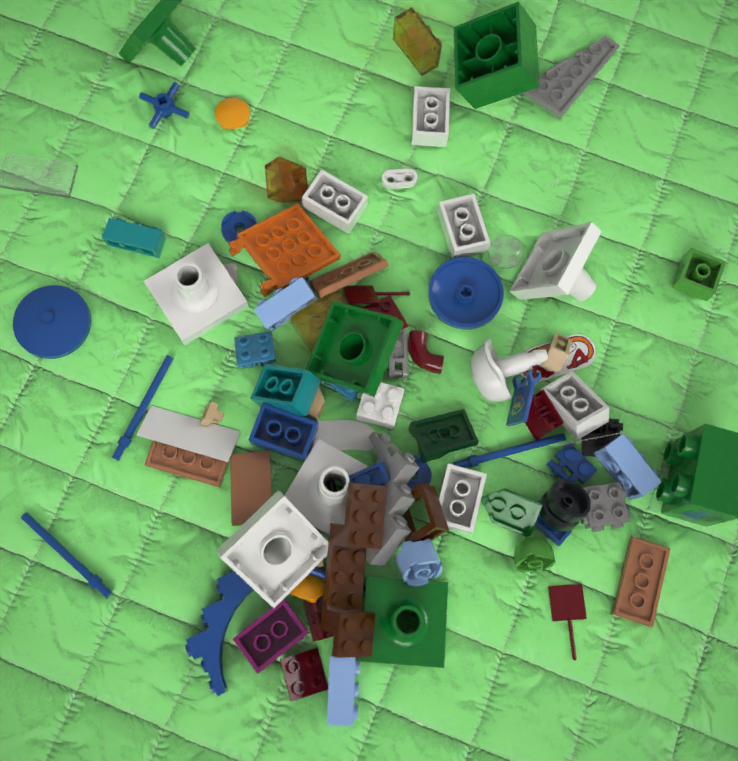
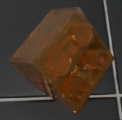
[265,157,308,203]

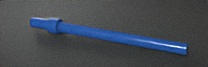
[112,355,174,461]
[453,433,566,468]
[21,512,113,599]

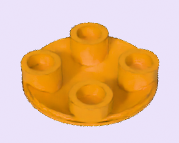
[215,98,250,130]
[289,573,325,603]

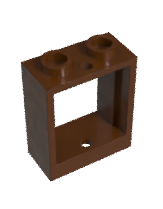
[402,483,449,542]

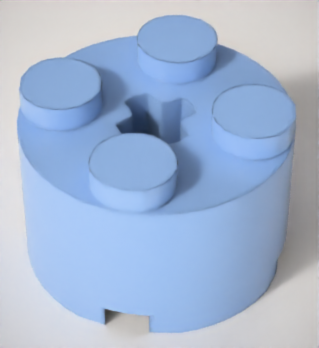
[396,539,443,586]

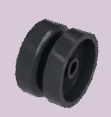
[539,479,591,532]

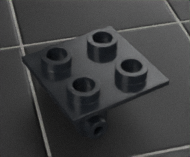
[581,419,623,457]

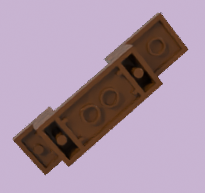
[320,483,387,658]

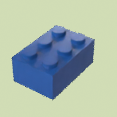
[248,403,319,463]

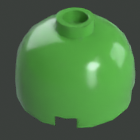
[514,535,556,572]

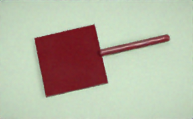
[342,285,410,304]
[548,584,587,660]

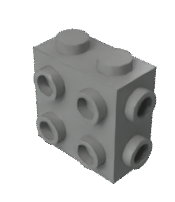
[581,482,630,532]

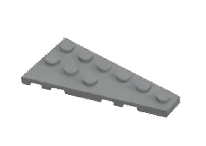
[521,36,620,119]

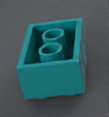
[250,364,321,416]

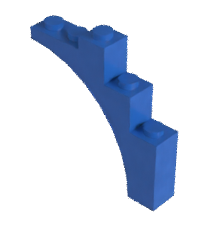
[185,571,254,696]

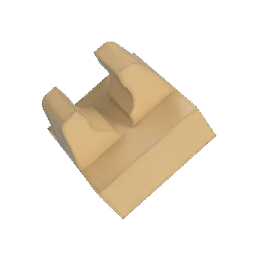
[199,401,224,427]

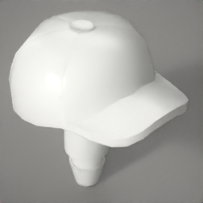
[470,338,549,402]

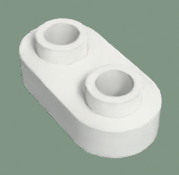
[382,168,418,189]

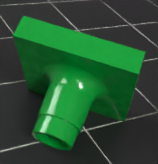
[118,0,197,67]
[305,301,404,398]
[360,576,448,668]

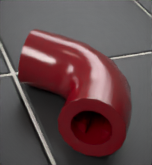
[408,330,444,374]

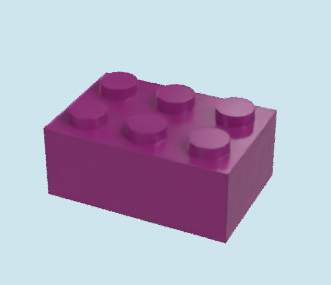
[233,599,310,674]

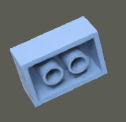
[254,277,319,331]
[594,434,661,500]
[327,655,360,726]

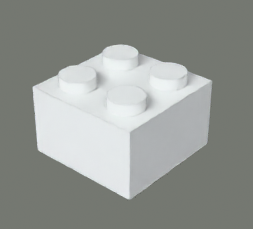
[356,382,405,430]

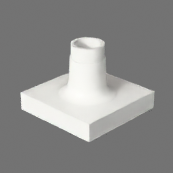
[509,222,602,302]
[144,243,249,345]
[284,439,382,538]
[216,490,329,608]

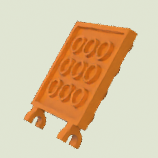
[229,203,341,297]

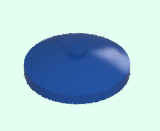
[428,257,504,330]
[13,285,91,359]

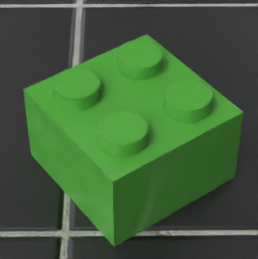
[672,248,726,301]

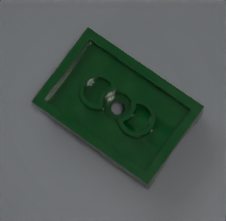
[409,409,479,463]

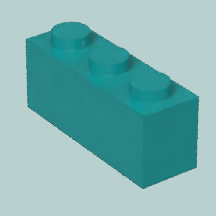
[102,218,166,258]

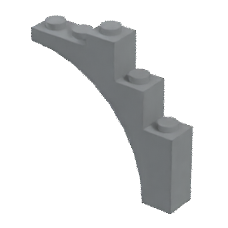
[366,432,420,566]

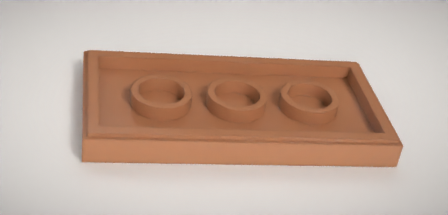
[309,251,389,298]
[145,440,230,488]
[230,451,272,526]
[612,536,671,627]

